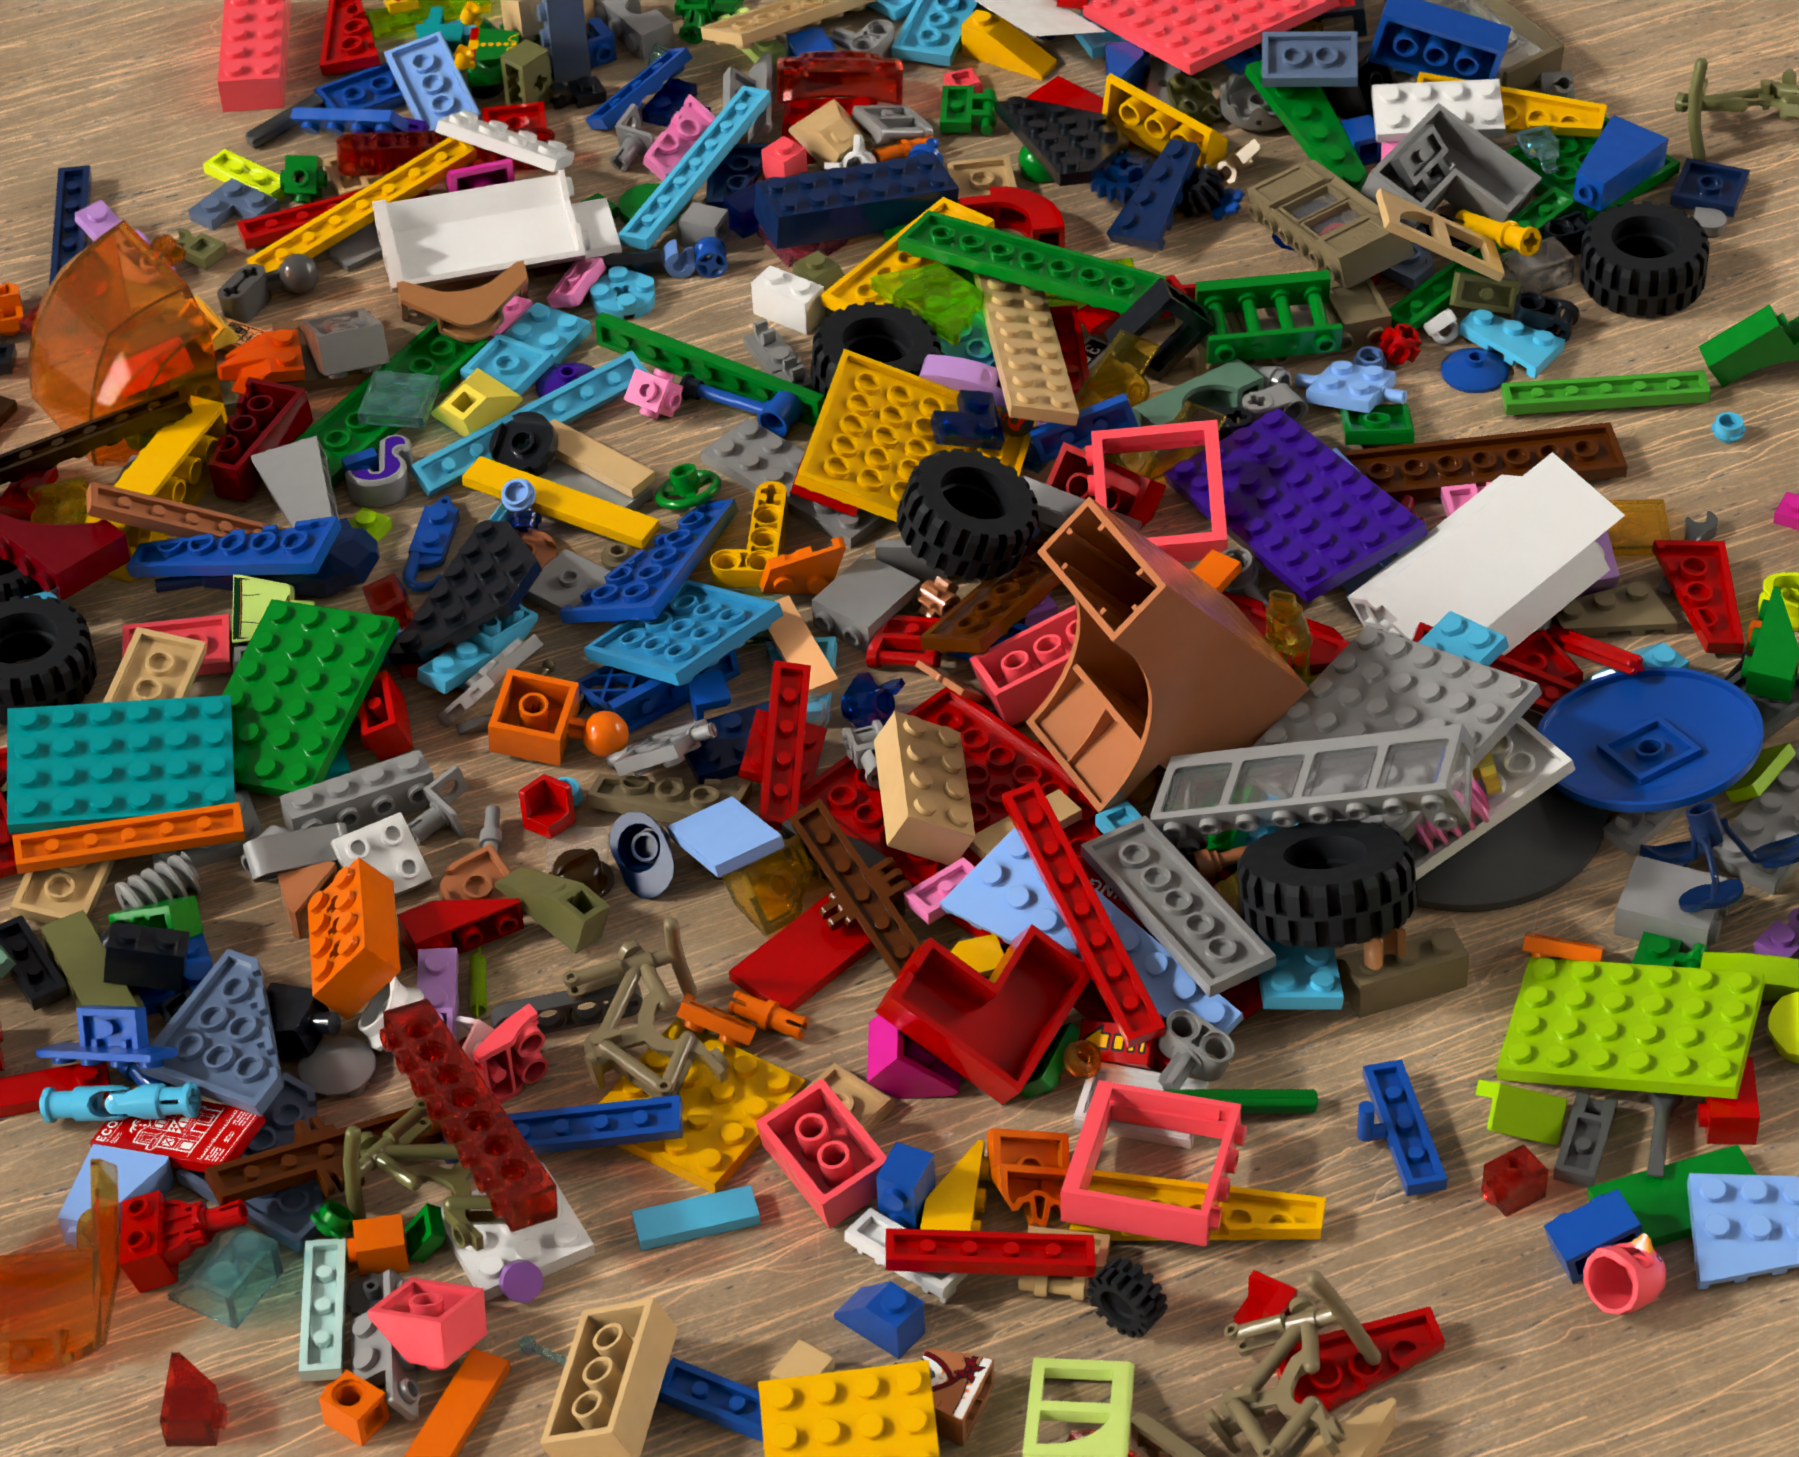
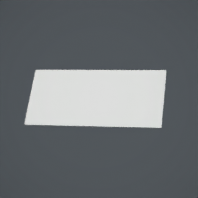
[974,0,1106,36]

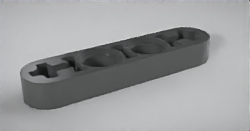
[491,984,643,1034]

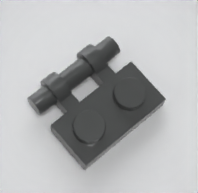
[1390,124,1456,202]

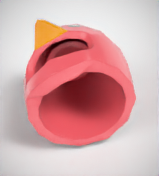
[1583,1233,1666,1315]

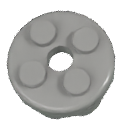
[1220,73,1284,133]

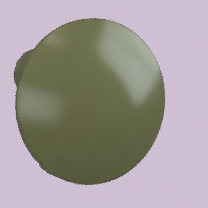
[1167,73,1222,126]

